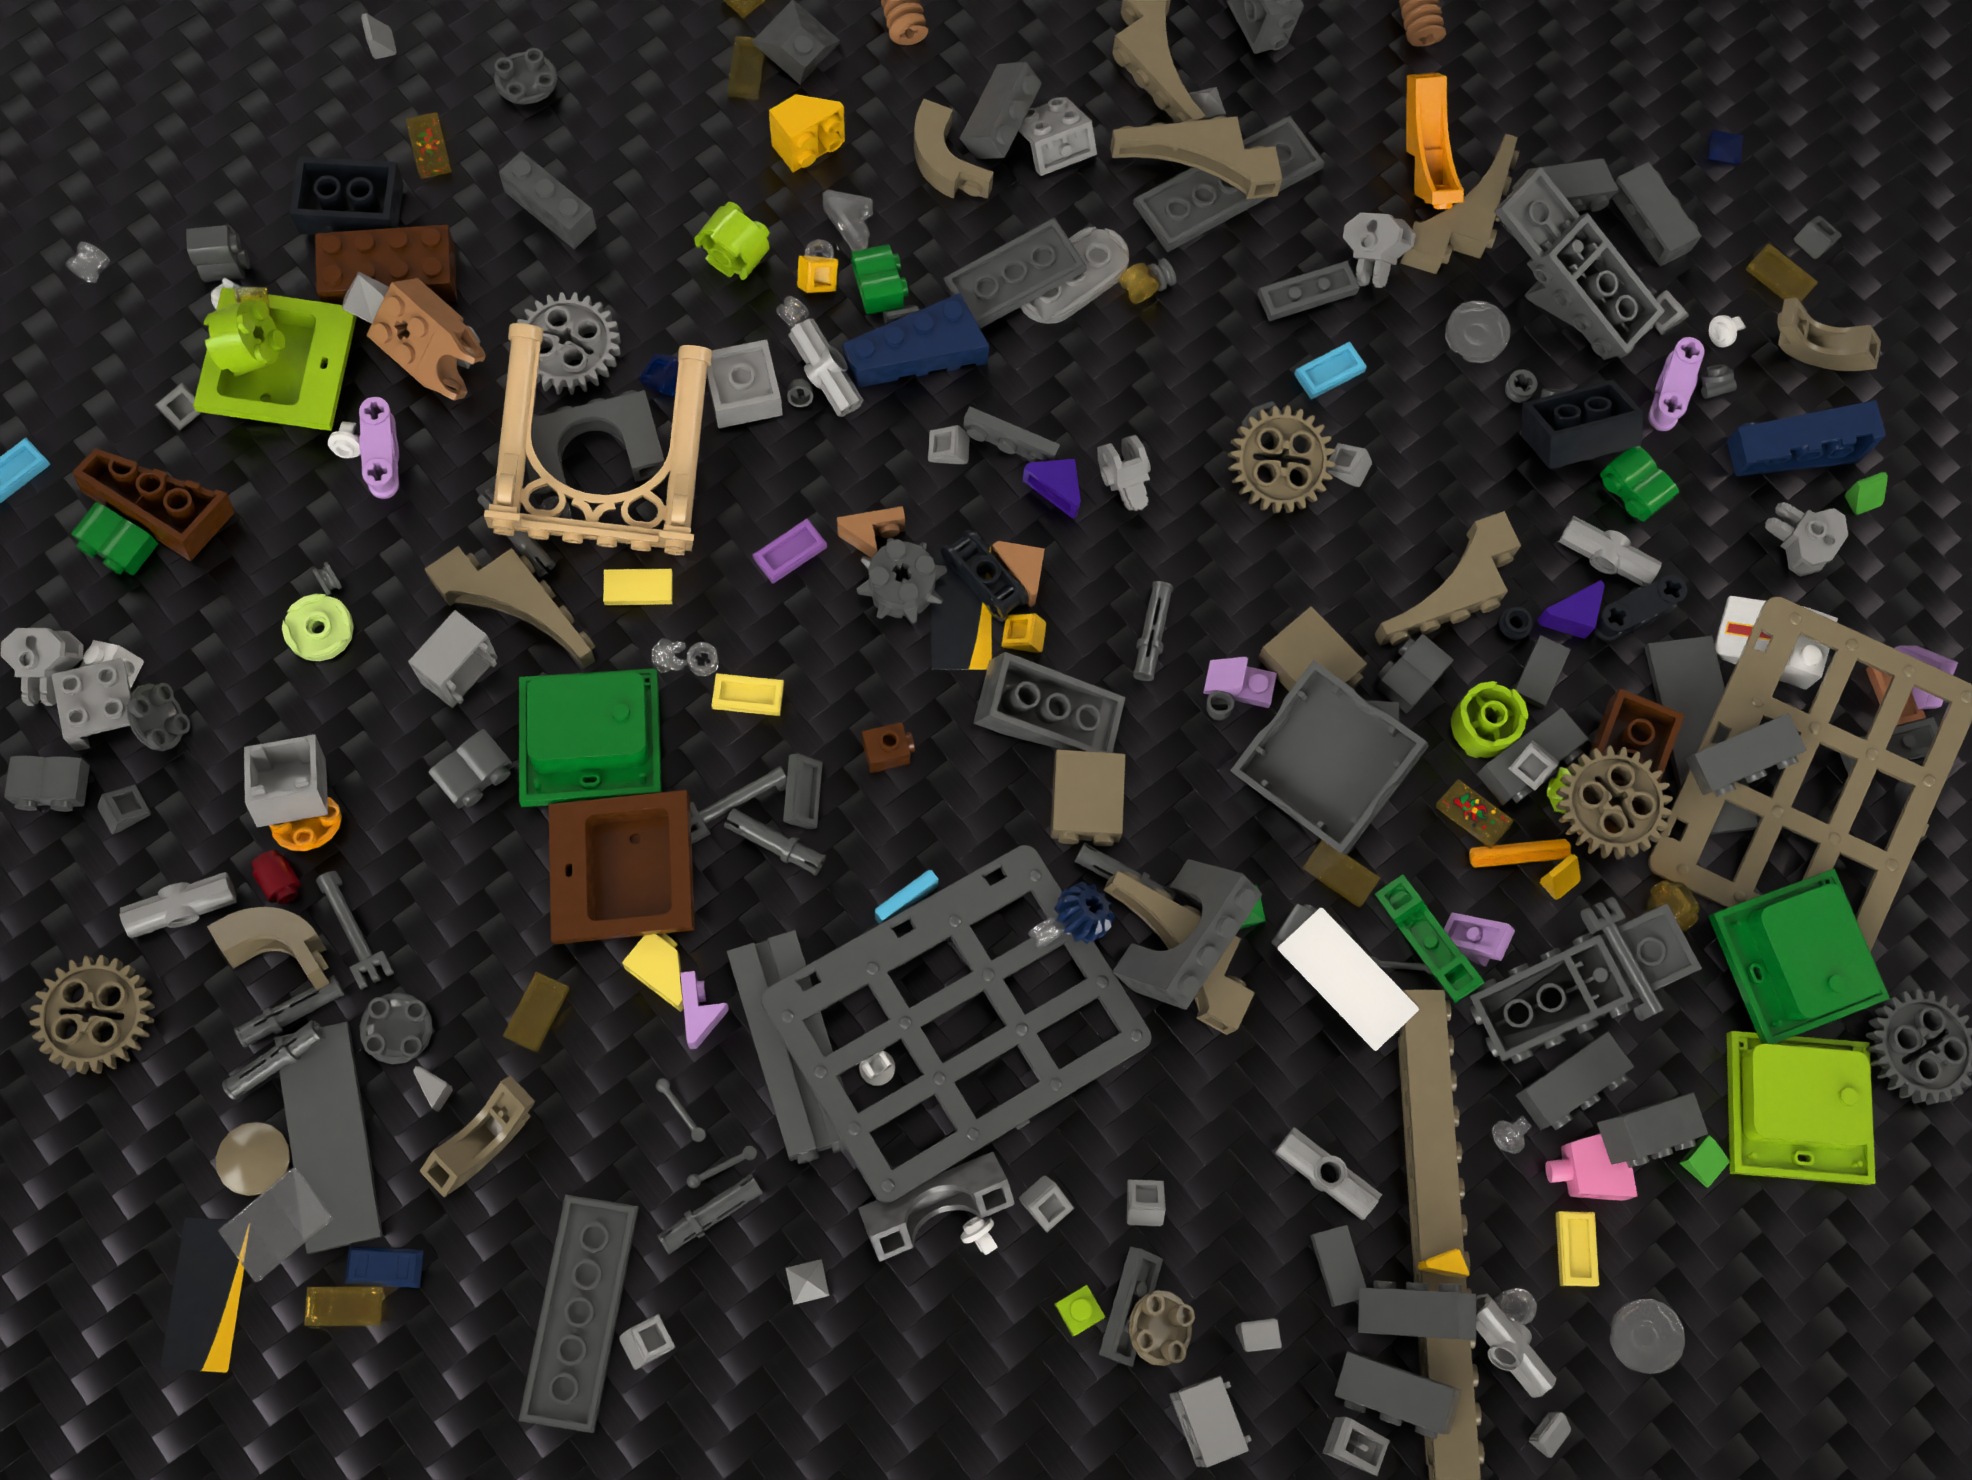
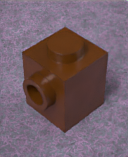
[862,722,915,773]

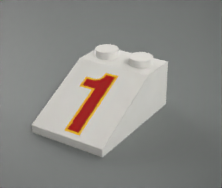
[1714,596,1838,690]

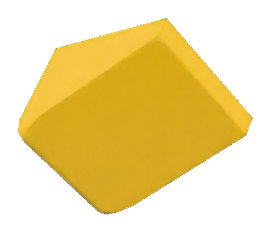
[797,256,838,293]
[1001,613,1046,653]
[1540,854,1581,900]
[1418,1248,1470,1278]

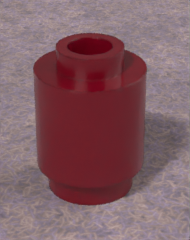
[251,850,301,905]

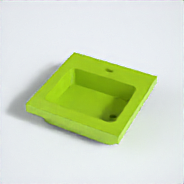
[193,287,357,431]
[1727,1031,1876,1185]

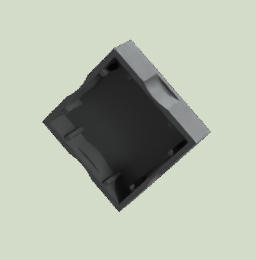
[1230,660,1429,856]

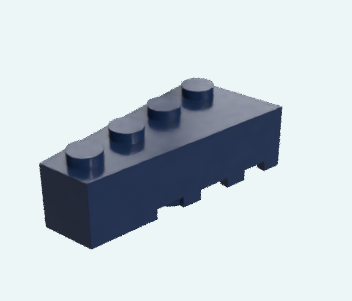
[843,293,989,388]
[1727,400,1886,476]

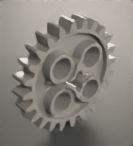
[517,292,621,395]

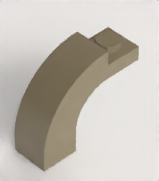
[914,99,994,199]
[1777,297,1881,371]
[207,907,329,991]
[420,1076,535,1197]

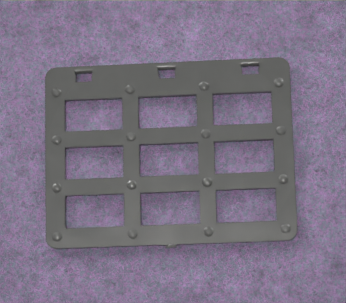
[761,845,1151,1203]

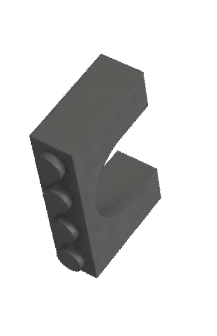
[525,390,665,506]
[1113,859,1262,1010]

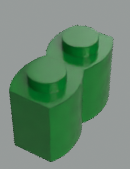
[851,244,909,315]
[1600,446,1680,522]
[71,502,158,576]

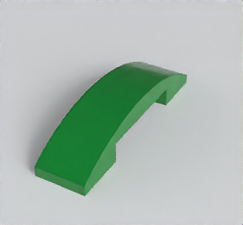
[1375,874,1485,1003]

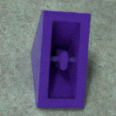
[1022,459,1081,519]
[1537,580,1605,639]

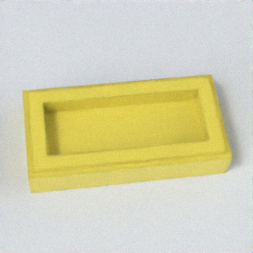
[603,569,673,605]
[712,673,784,716]
[1556,1211,1599,1287]

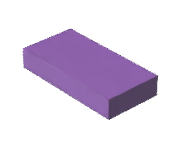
[753,518,827,584]

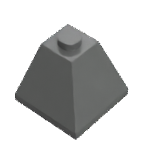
[753,0,840,84]

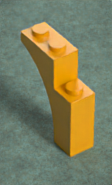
[1406,73,1464,209]

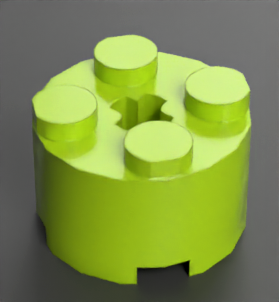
[694,201,770,280]
[204,299,286,376]
[1451,681,1528,758]

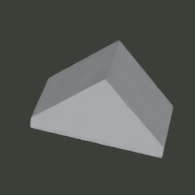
[1322,1417,1390,1476]

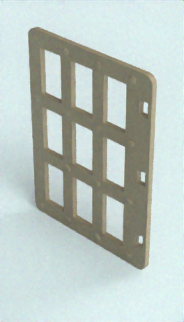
[1648,597,1972,952]

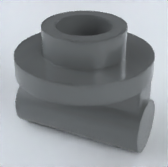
[1701,364,1737,399]

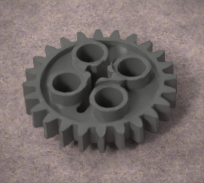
[1866,989,1972,1105]

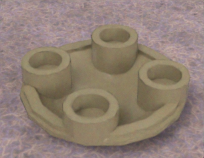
[216,1122,290,1196]
[1129,1290,1195,1366]

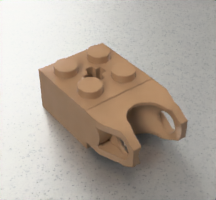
[367,278,486,400]

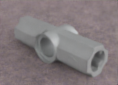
[788,319,864,417]
[1559,516,1662,587]
[119,872,237,938]
[1275,1127,1382,1220]
[1476,1293,1556,1398]

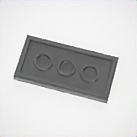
[943,217,1087,329]

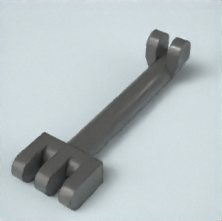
[690,766,787,844]
[316,871,394,990]
[1581,897,1664,1021]

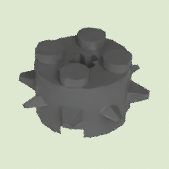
[857,538,947,623]

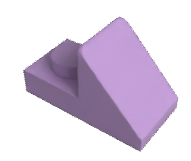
[1203,657,1277,708]
[1444,912,1515,967]
[680,971,729,1049]

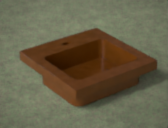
[548,790,695,944]

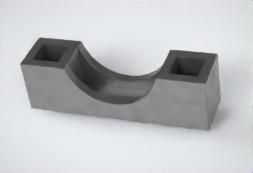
[858,1151,1015,1262]

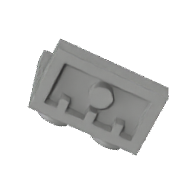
[1018,97,1097,176]
[51,658,131,751]

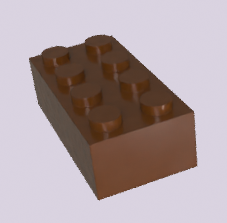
[315,224,457,305]
[1583,689,1685,833]

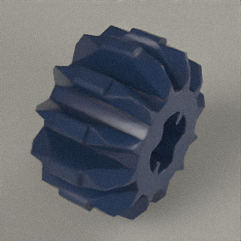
[1054,881,1116,944]

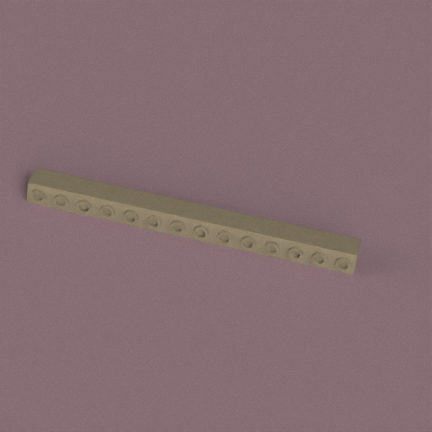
[1398,990,1484,1480]

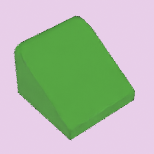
[1844,472,1888,515]
[1680,1134,1730,1188]

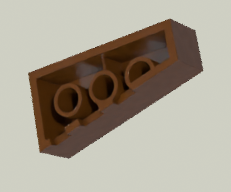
[72,448,234,562]

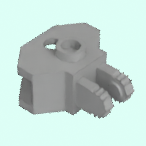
[1343,212,1416,288]
[1097,435,1151,511]
[1765,502,1848,577]
[1,628,83,706]

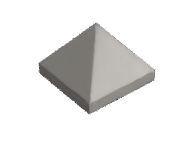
[1189,87,1226,120]
[786,1259,829,1305]

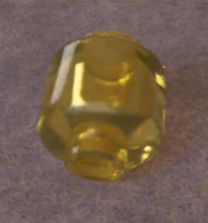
[1647,880,1700,932]

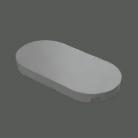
[1020,227,1129,324]

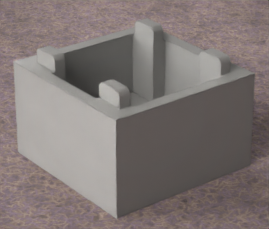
[706,339,783,428]
[408,610,498,708]
[244,734,328,827]
[1170,1376,1252,1467]

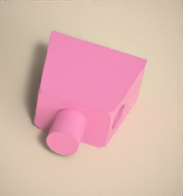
[1545,1134,1638,1201]

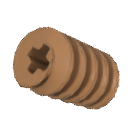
[881,0,928,45]
[1399,0,1446,46]

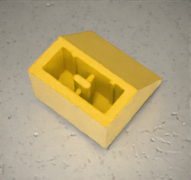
[769,94,845,172]

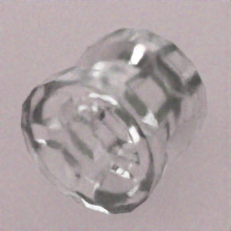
[66,241,110,283]
[1494,1288,1537,1325]

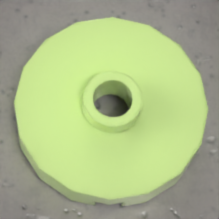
[282,593,354,662]

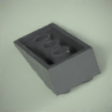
[974,652,1125,753]

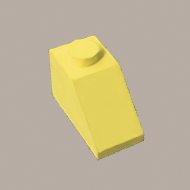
[622,933,684,1012]

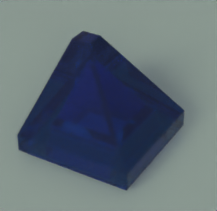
[1709,130,1743,164]
[639,353,679,396]

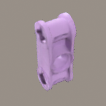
[1648,337,1704,431]
[359,397,399,499]

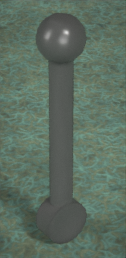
[1370,956,1432,974]
[656,1078,706,1142]
[686,1146,757,1188]

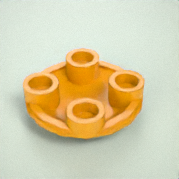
[269,797,342,851]

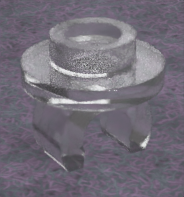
[651,638,688,673]
[1492,1116,1532,1154]

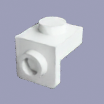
[79,640,144,689]

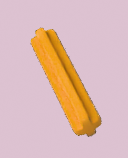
[1469,839,1571,868]

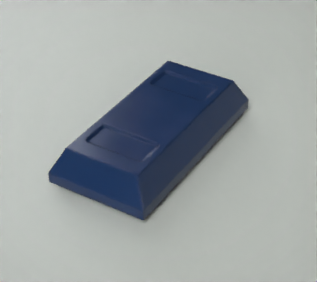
[345,1246,424,1288]

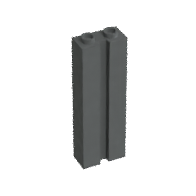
[727,930,846,1164]

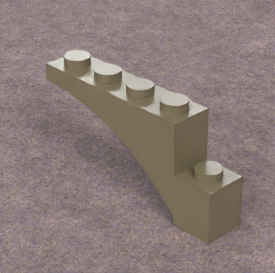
[1112,0,1205,123]
[1110,116,1283,199]
[1400,134,1519,274]
[1374,511,1521,646]
[425,546,595,669]
[1103,871,1255,1035]

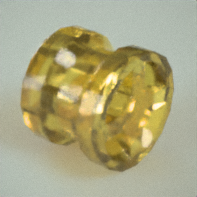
[1118,263,1159,303]

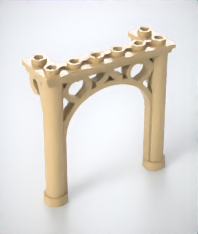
[484,323,712,555]

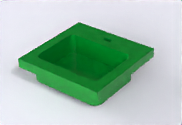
[519,668,662,807]
[1708,868,1890,1044]

